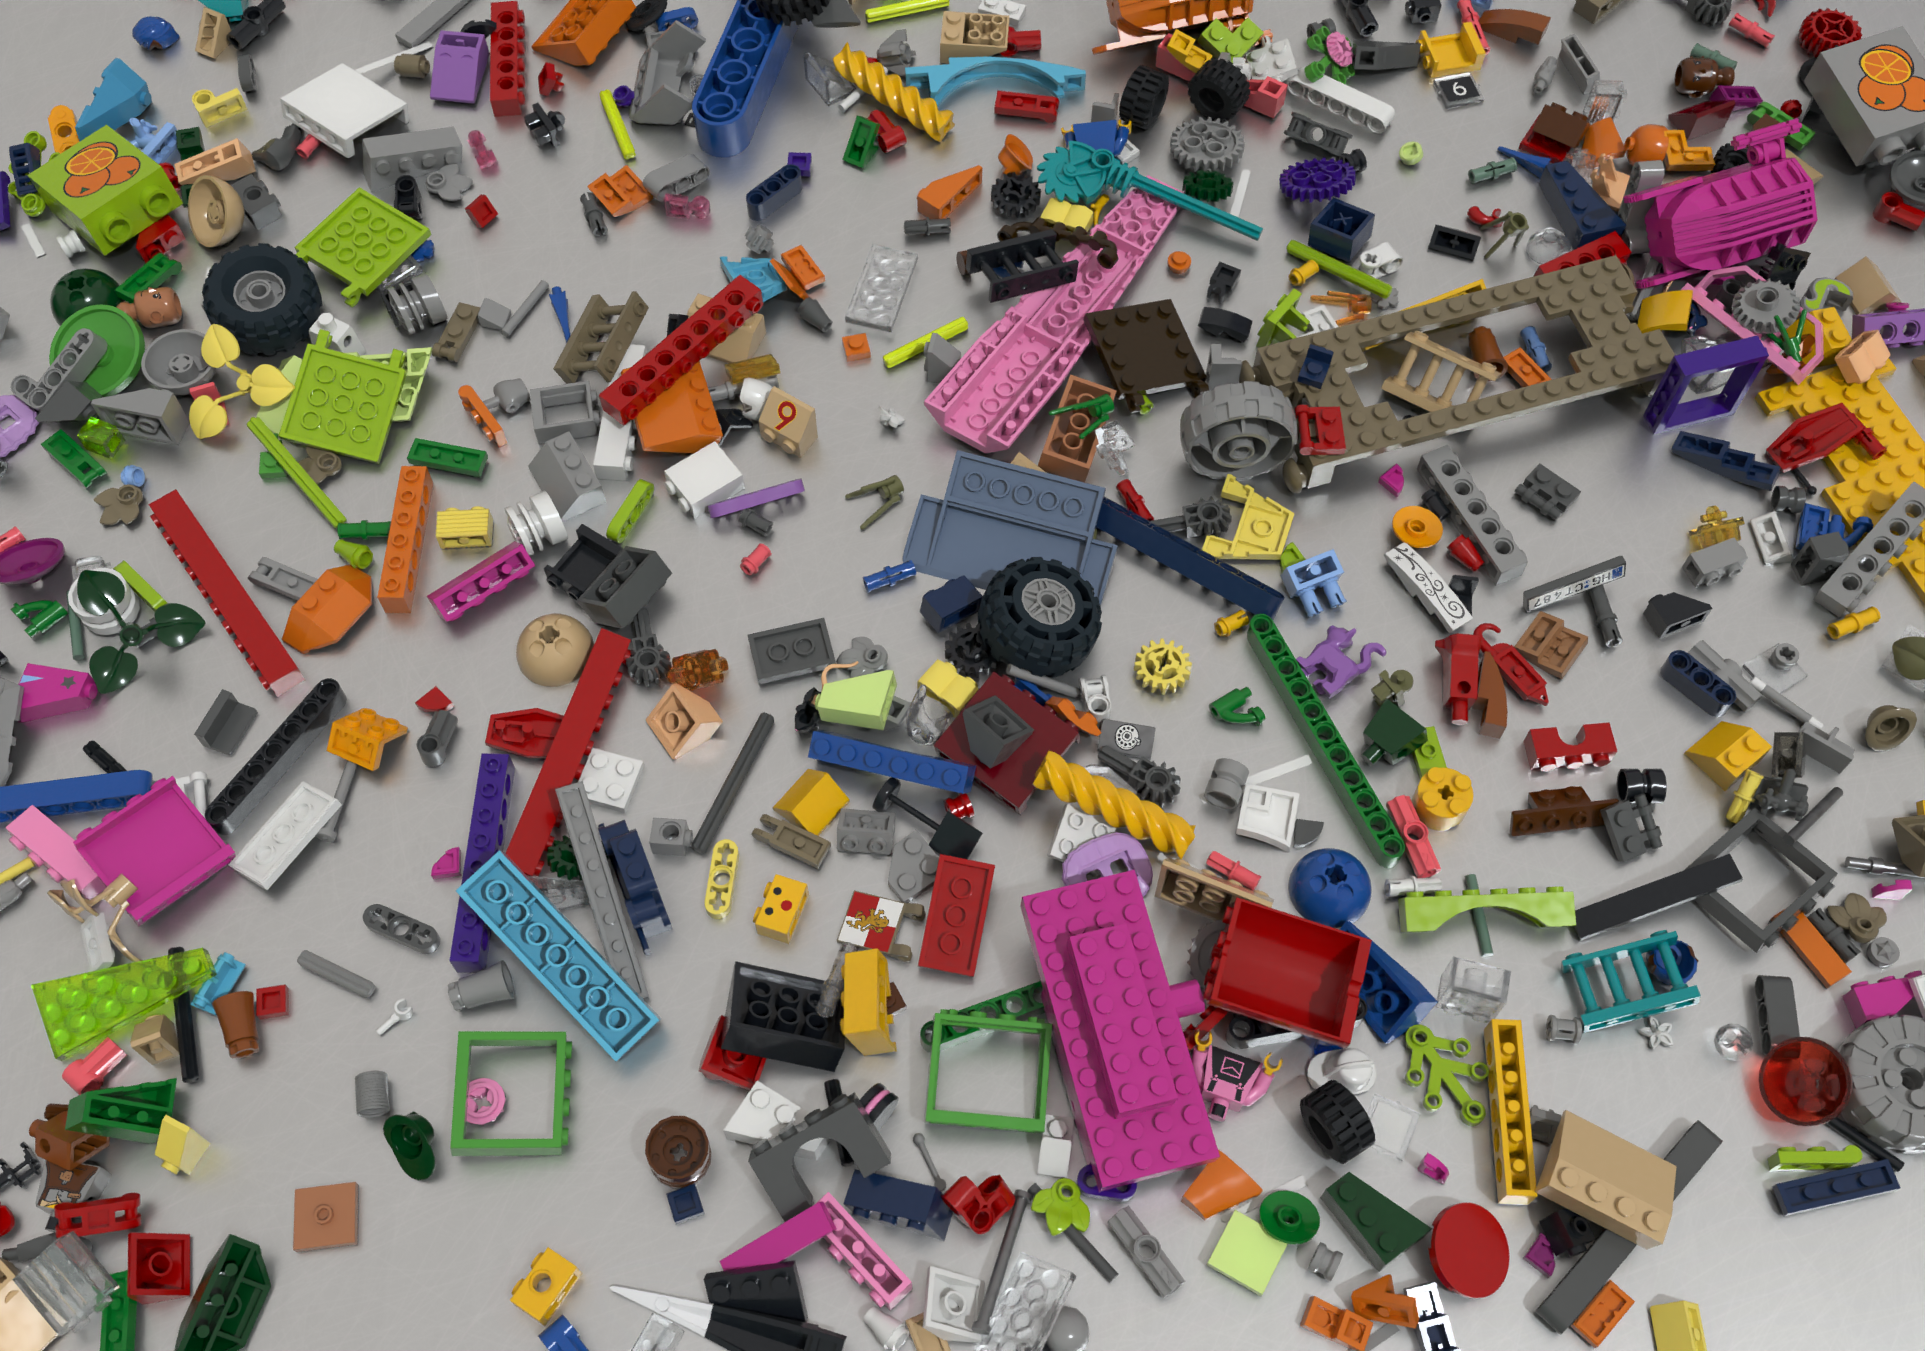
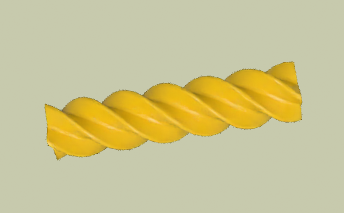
[833,42,955,142]
[1033,750,1195,859]

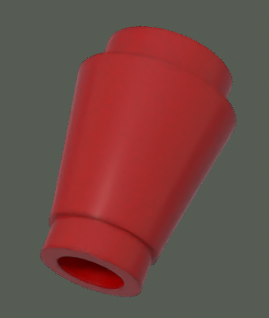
[1447,534,1485,573]

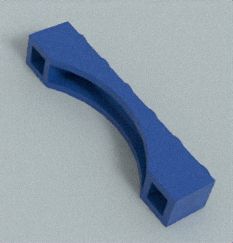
[808,730,976,794]

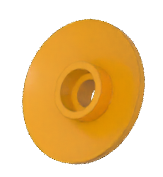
[1392,506,1443,548]

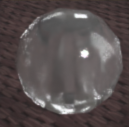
[1714,1023,1753,1061]

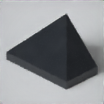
[1428,224,1481,260]

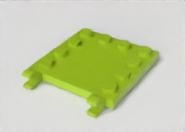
[294,187,431,307]
[279,329,407,465]

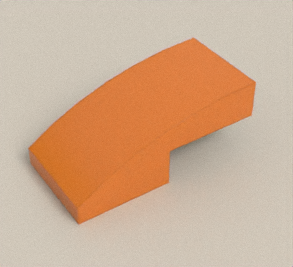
[1300,1296,1374,1351]

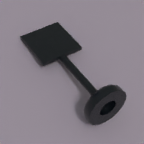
[872,777,983,859]

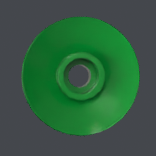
[1259,1191,1320,1244]

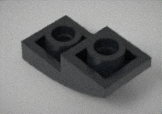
[1198,307,1253,343]

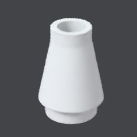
[863,1306,909,1351]

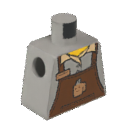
[36,1160,112,1232]

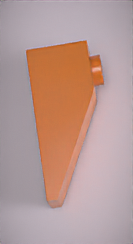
[917,165,983,219]

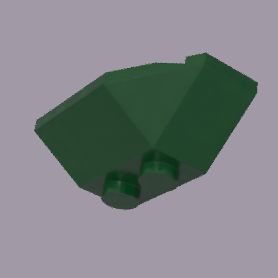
[174,1234,271,1351]

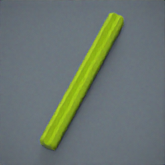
[1286,240,1392,299]

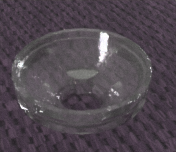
[1526,228,1571,264]

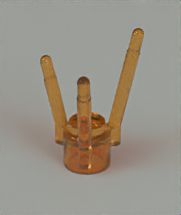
[1310,291,1372,325]

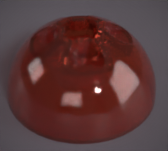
[1759,1037,1853,1126]

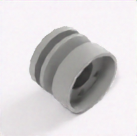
[387,272,448,335]

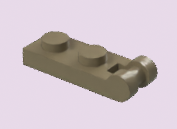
[432,302,481,362]

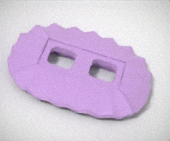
[0,395,39,457]
[1062,832,1153,897]

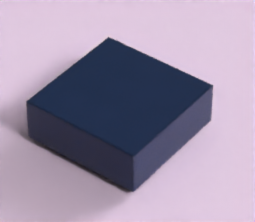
[666,1183,705,1224]

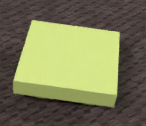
[1207,1210,1288,1296]

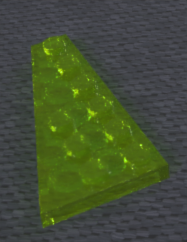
[31,948,217,1061]

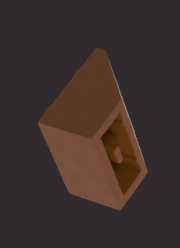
[1533,102,1591,149]

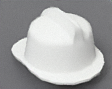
[1307,1048,1376,1095]

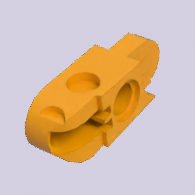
[48,105,80,154]

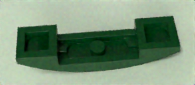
[176,127,205,208]

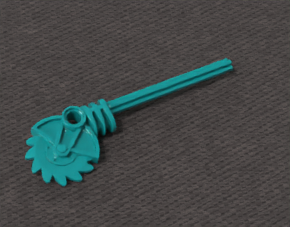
[1037,141,1263,241]

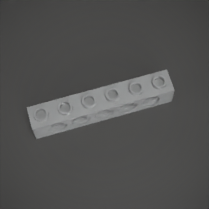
[1417,445,1528,586]
[1813,481,1925,618]

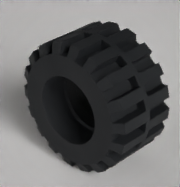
[1188,58,1251,122]
[1119,65,1169,130]
[1300,1080,1376,1164]

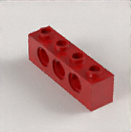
[1533,231,1632,277]

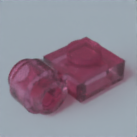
[664,193,711,219]

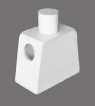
[309,313,366,355]

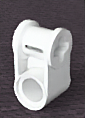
[1357,242,1403,279]
[1079,675,1111,728]

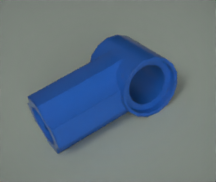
[538,1314,589,1351]

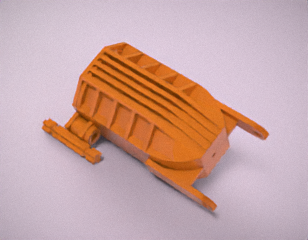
[1092,0,1273,55]

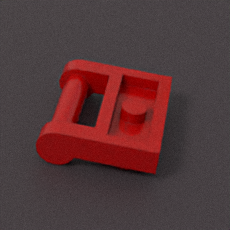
[1294,404,1346,455]

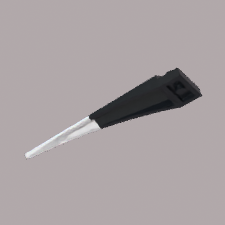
[609,1284,847,1351]

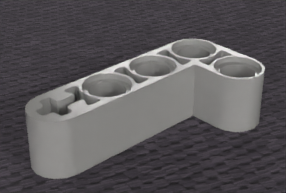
[1618,160,1664,255]
[11,328,108,412]

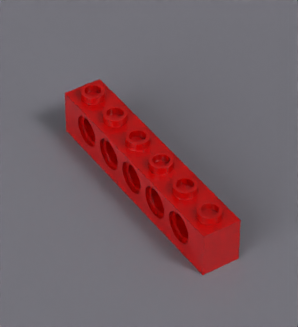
[490,1,525,117]

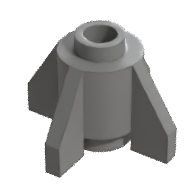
[877,29,916,77]

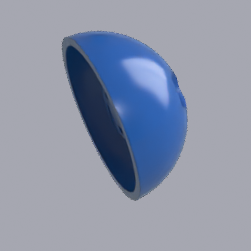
[1288,848,1372,928]

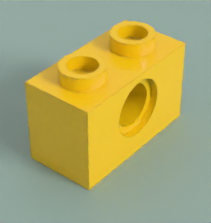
[510,1247,582,1326]

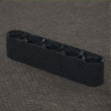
[1225,997,1367,1049]

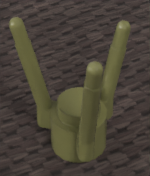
[1481,211,1529,259]
[845,475,904,530]

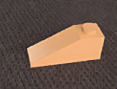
[174,138,256,185]

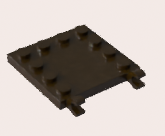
[1083,299,1209,413]

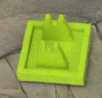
[1256,288,1310,348]

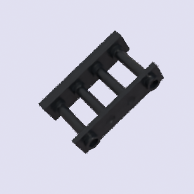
[966,229,1079,303]

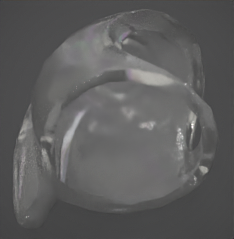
[906,685,953,746]

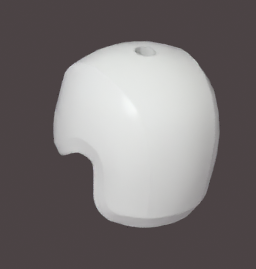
[740,377,773,421]

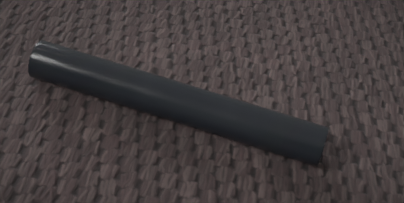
[1817,1108,1905,1172]

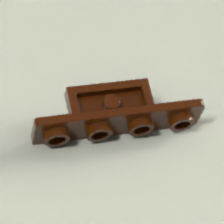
[1510,786,1619,836]

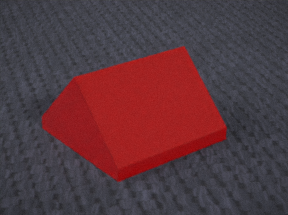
[127,1232,190,1305]

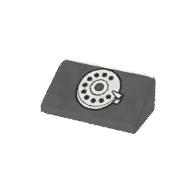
[1097,719,1156,760]

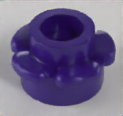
[613,85,635,107]

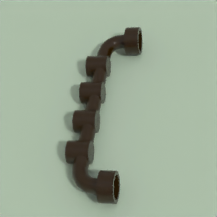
[997,217,1118,269]

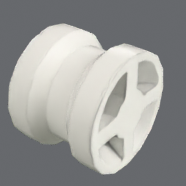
[56,230,86,259]

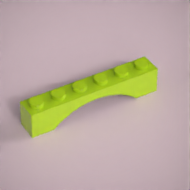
[1398,886,1576,933]

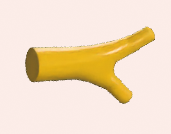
[1089,194,1109,226]

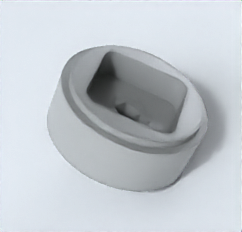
[1867,937,1900,967]

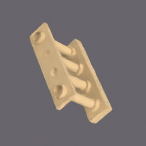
[1381,331,1501,431]

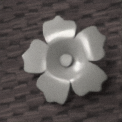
[1370,288,1399,309]

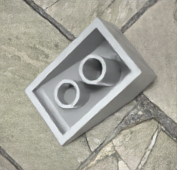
[91,388,190,446]

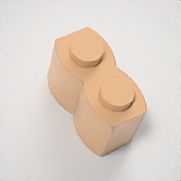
[1834,330,1891,384]

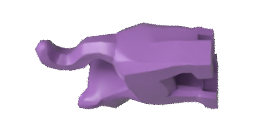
[1296,625,1387,699]

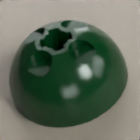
[50,269,125,326]

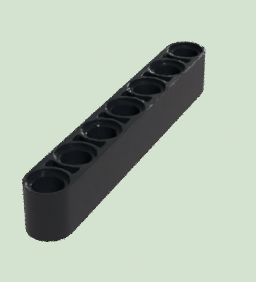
[205,678,347,835]

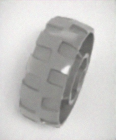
[1180,381,1298,481]
[1830,1014,1925,1154]

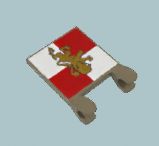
[837,890,926,962]

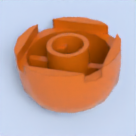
[1624,124,1669,166]

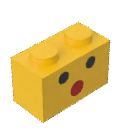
[753,874,809,944]

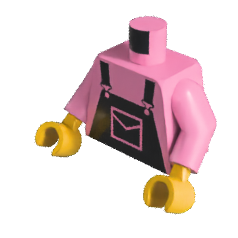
[1191,1029,1283,1122]

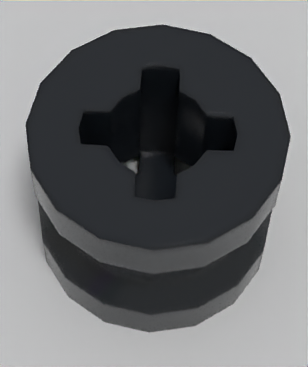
[1339,149,1367,172]

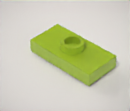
[1412,726,1447,780]

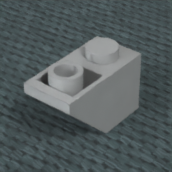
[923,333,961,383]

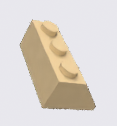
[687,293,766,369]

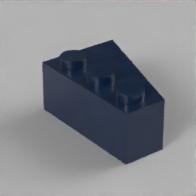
[843,1169,953,1241]

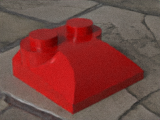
[698,1015,767,1090]

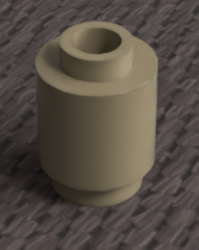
[394,54,430,78]

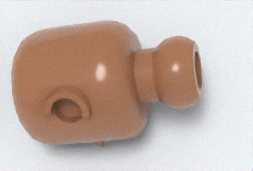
[117,287,182,329]

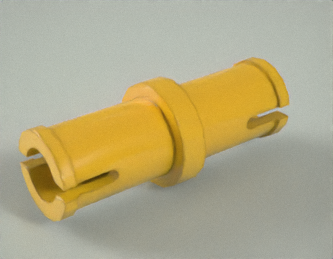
[1827,606,1881,640]

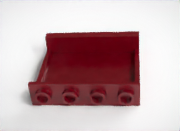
[933,672,1080,815]

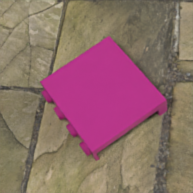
[73,776,236,927]

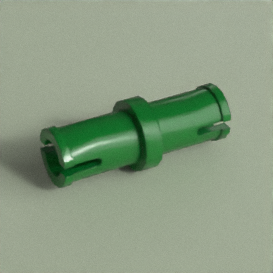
[337,520,391,540]

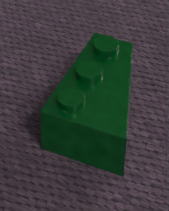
[1320,1172,1432,1272]

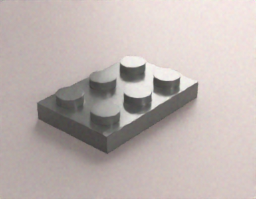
[747,618,836,684]

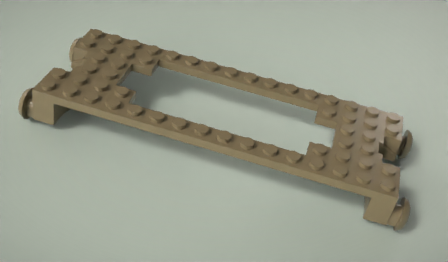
[1239,255,1675,494]

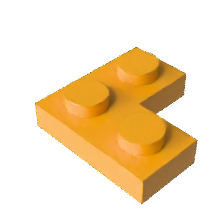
[1664,130,1715,171]

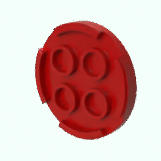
[1428,1203,1509,1299]

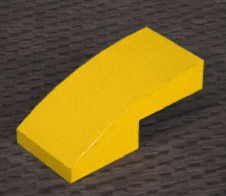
[1166,29,1213,73]

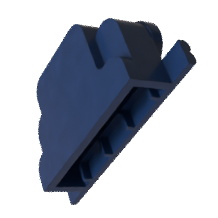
[598,820,673,956]

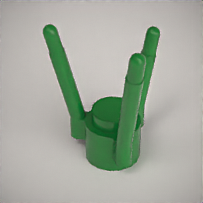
[1049,394,1114,439]

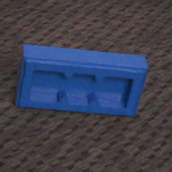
[1795,503,1830,550]

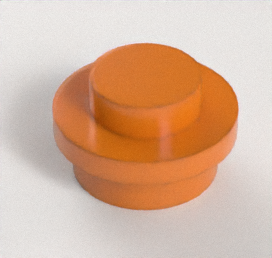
[1167,251,1191,274]

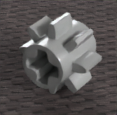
[744,224,774,254]

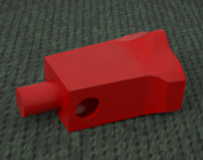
[1435,633,1482,725]

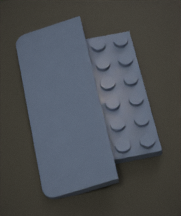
[903,450,1118,607]

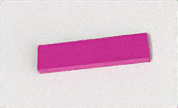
[720,1201,837,1271]

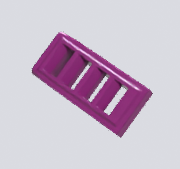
[1709,86,1763,111]

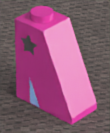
[18,663,98,723]

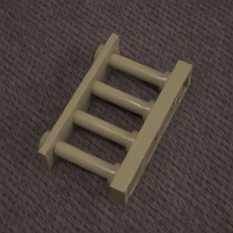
[553,291,649,384]

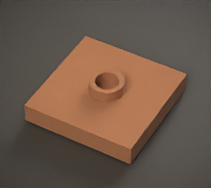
[293,1182,358,1252]

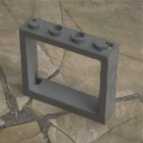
[1685,807,1838,953]

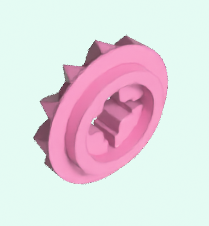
[1326,31,1354,67]
[467,1078,506,1126]

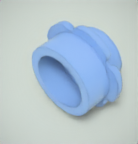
[120,465,145,487]

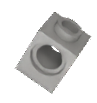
[649,818,693,856]

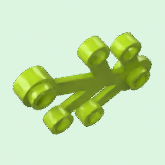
[8,131,60,217]
[1405,1024,1489,1126]

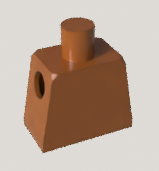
[29,1111,110,1171]

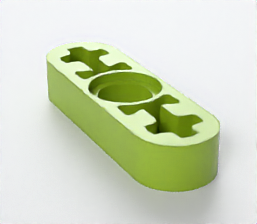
[606,479,654,544]
[113,560,168,612]

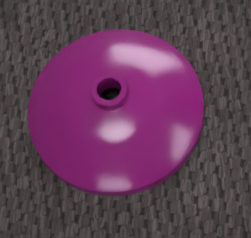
[0,538,65,585]

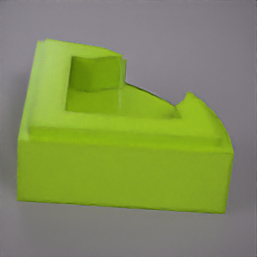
[1280,542,1306,573]

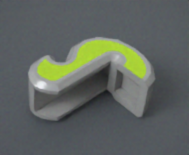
[1796,277,1853,320]

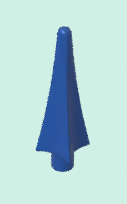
[1498,146,1551,179]
[549,286,571,343]

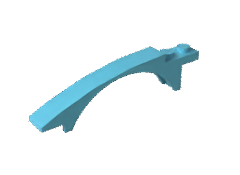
[905,57,1086,107]

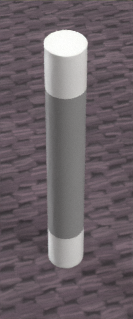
[1750,676,1824,729]

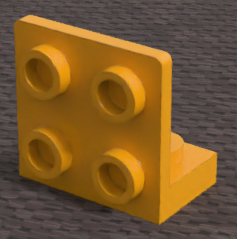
[326,708,408,771]

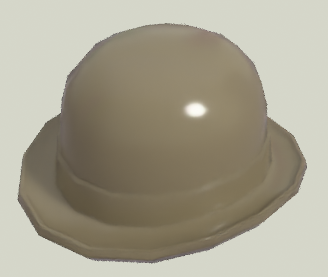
[1865,705,1917,751]

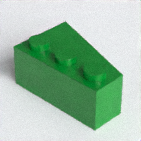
[65,1078,177,1144]

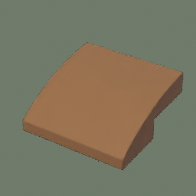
[1514,611,1588,679]

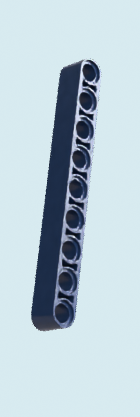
[1096,496,1285,620]

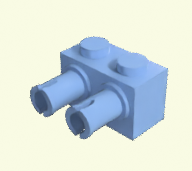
[1280,549,1347,618]

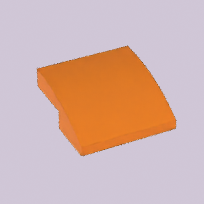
[587,165,654,217]

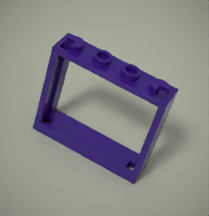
[1643,336,1769,435]

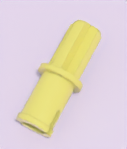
[1726,769,1764,824]

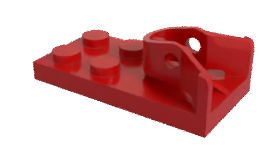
[918,854,995,977]

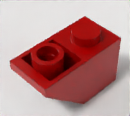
[136,214,185,264]

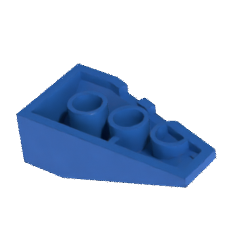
[1340,921,1438,1044]

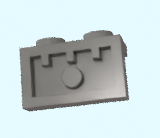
[837,808,895,855]

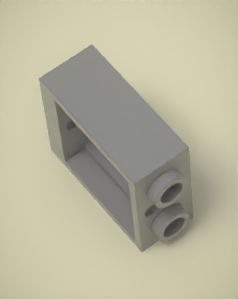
[530,381,601,444]

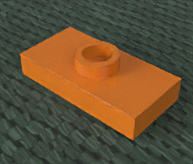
[781,245,825,291]
[1570,1280,1635,1348]

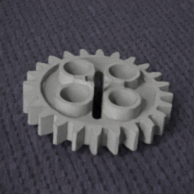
[1170,117,1245,172]

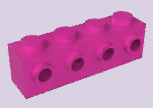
[427,541,535,622]

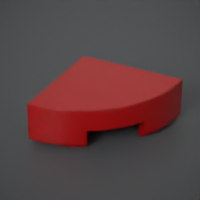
[415,686,454,712]

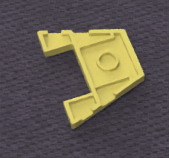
[1202,474,1295,560]

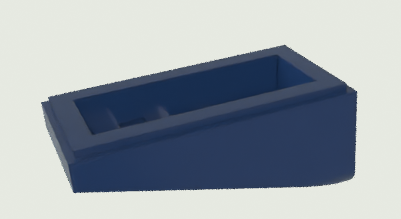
[9,143,40,197]

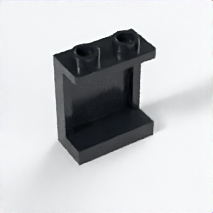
[544,524,623,601]

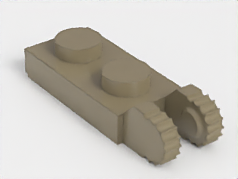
[751,814,831,869]

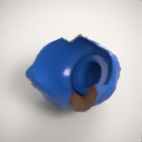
[132,16,179,51]
[1646,940,1698,986]

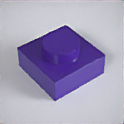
[787,152,812,177]

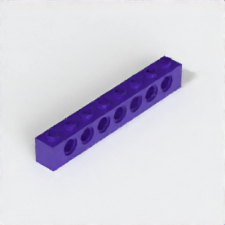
[449,753,515,973]

